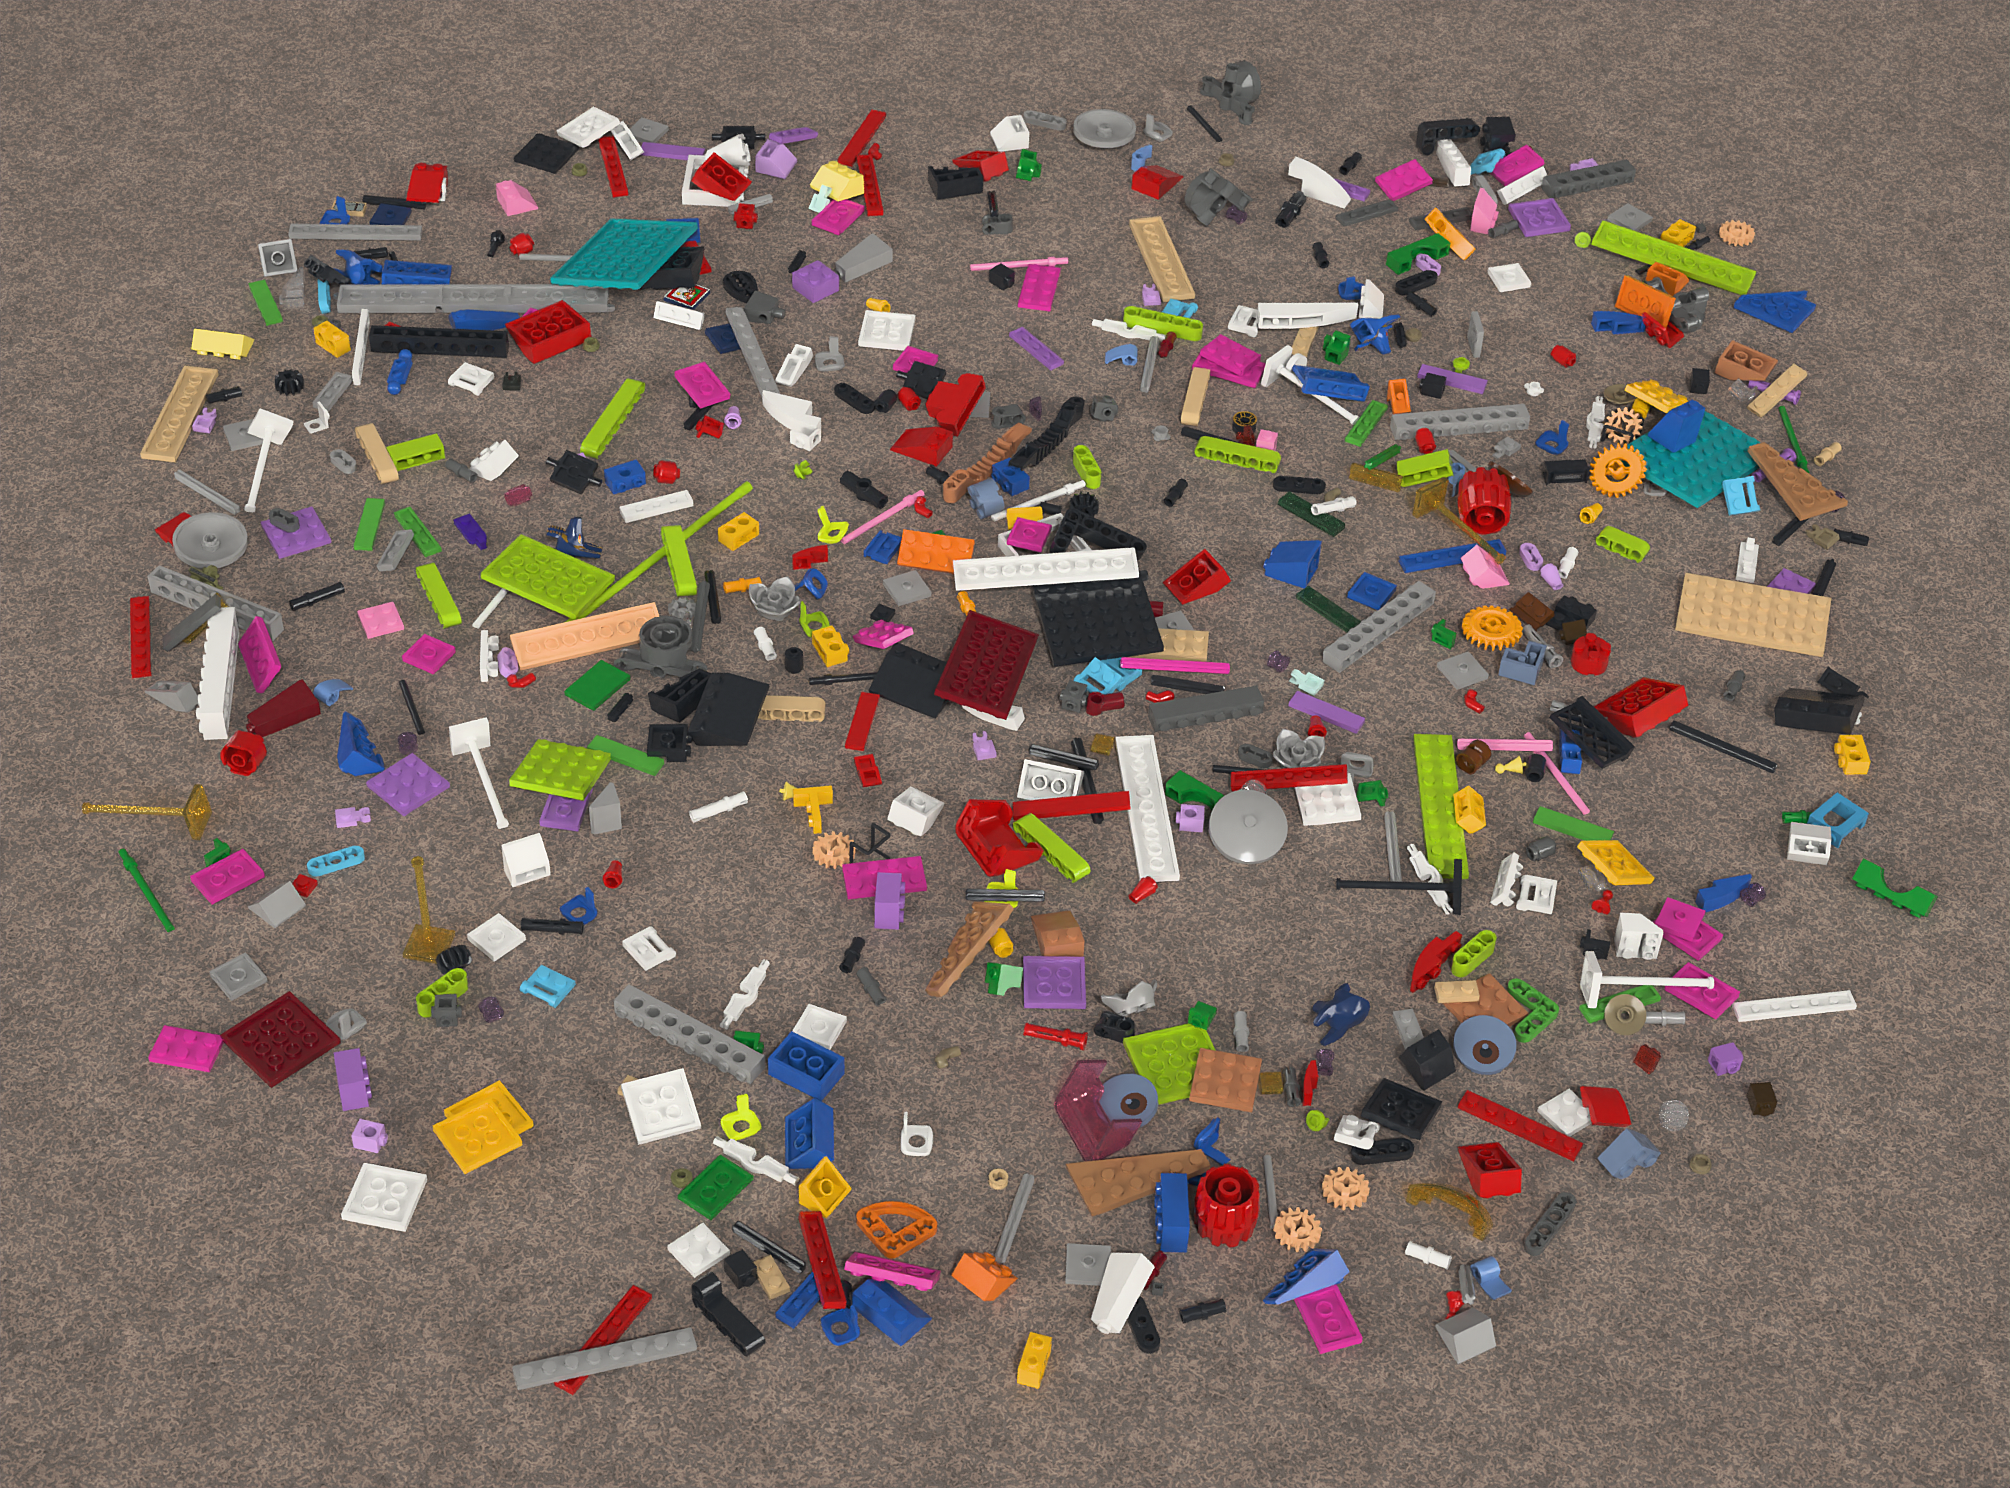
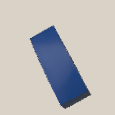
[1591,311,1646,334]
[1559,729,1582,774]
[1695,874,1752,912]

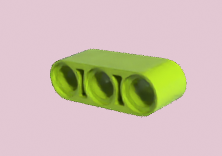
[1073,445,1101,489]
[1596,526,1650,563]
[1451,930,1497,977]
[416,968,468,1017]

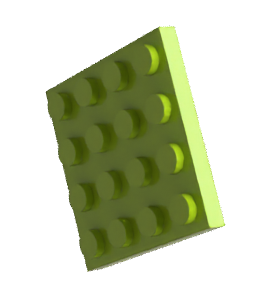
[509,739,611,801]
[1123,1023,1215,1105]

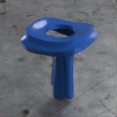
[320,196,350,224]
[1338,277,1365,300]
[1535,420,1569,455]
[794,568,828,599]
[560,887,597,925]
[1194,1117,1231,1166]
[821,1305,860,1346]

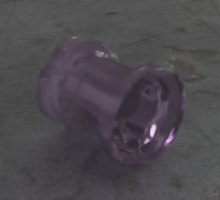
[1226,205,1247,225]
[1316,1049,1335,1076]

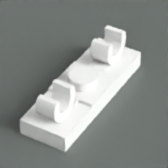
[654,301,705,330]
[1736,537,1759,583]
[480,630,499,682]
[1490,852,1523,906]

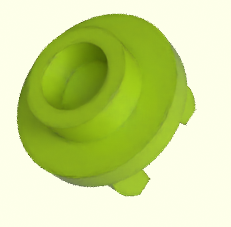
[1575,231,1591,248]
[1453,357,1470,374]
[793,460,813,480]
[1306,1110,1330,1131]

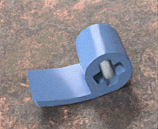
[1131,145,1152,171]
[1105,344,1138,366]
[1448,463,1465,497]
[313,679,353,706]
[1471,1256,1512,1300]

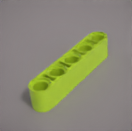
[1123,306,1203,341]
[1194,436,1281,473]
[661,525,697,597]
[416,562,462,629]
[1013,813,1091,883]

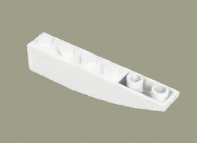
[1435,129,1471,186]
[1257,303,1358,329]

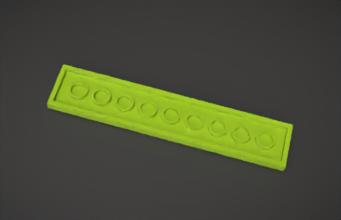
[1591,220,1757,295]
[1413,734,1469,879]

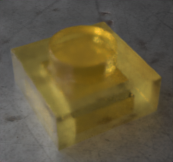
[1091,733,1115,756]
[1259,1072,1283,1094]

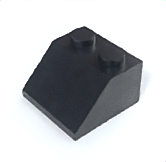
[1399,1029,1456,1091]

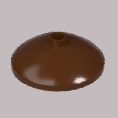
[1488,461,1533,496]

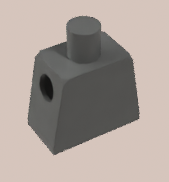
[744,291,786,324]

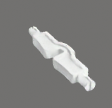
[1092,319,1166,341]
[1586,396,1605,449]
[1407,844,1453,915]
[720,959,770,1029]
[713,1136,799,1186]

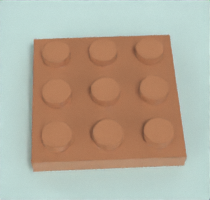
[1443,973,1529,1027]
[1189,1048,1262,1112]

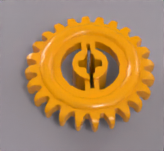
[1589,443,1647,498]
[1462,605,1523,651]

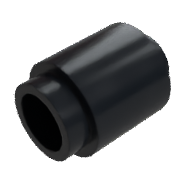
[874,389,897,413]
[785,647,804,674]
[1525,754,1546,782]

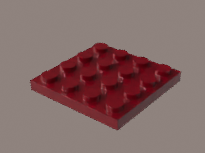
[220,991,341,1088]

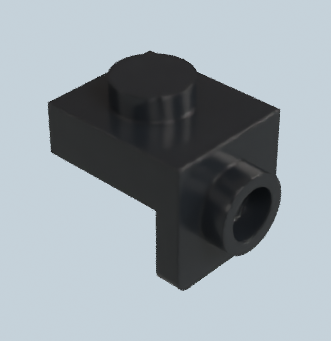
[1580,929,1610,960]

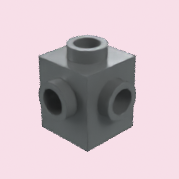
[1090,395,1118,421]
[1060,680,1088,713]
[431,994,462,1027]

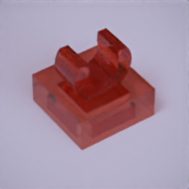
[1236,425,1255,446]
[1633,1044,1661,1074]

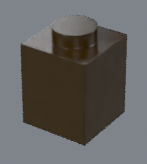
[1559,619,1587,645]
[1746,1082,1777,1116]

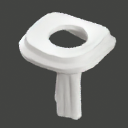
[901,1112,933,1156]

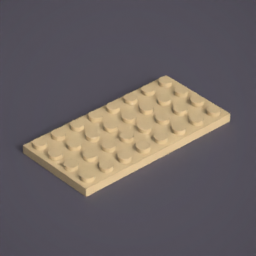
[1675,573,1831,657]

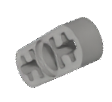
[1023,110,1066,131]
[1472,175,1498,204]

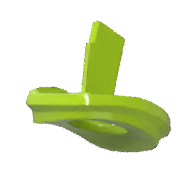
[799,601,830,637]

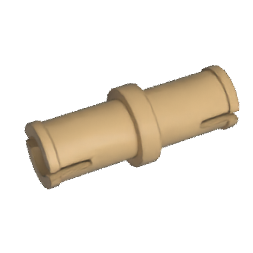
[1814,442,1842,466]

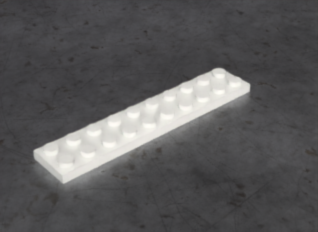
[953,548,1139,591]
[1115,735,1180,882]

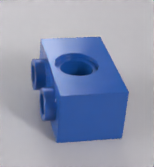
[991,457,1030,496]
[604,460,646,495]

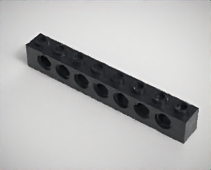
[369,325,509,358]

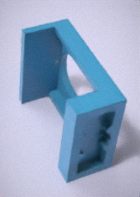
[1807,792,1869,848]

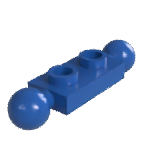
[387,349,413,395]

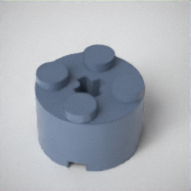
[967,478,1004,520]

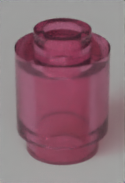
[504,484,532,506]

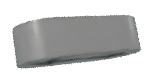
[330,449,357,474]

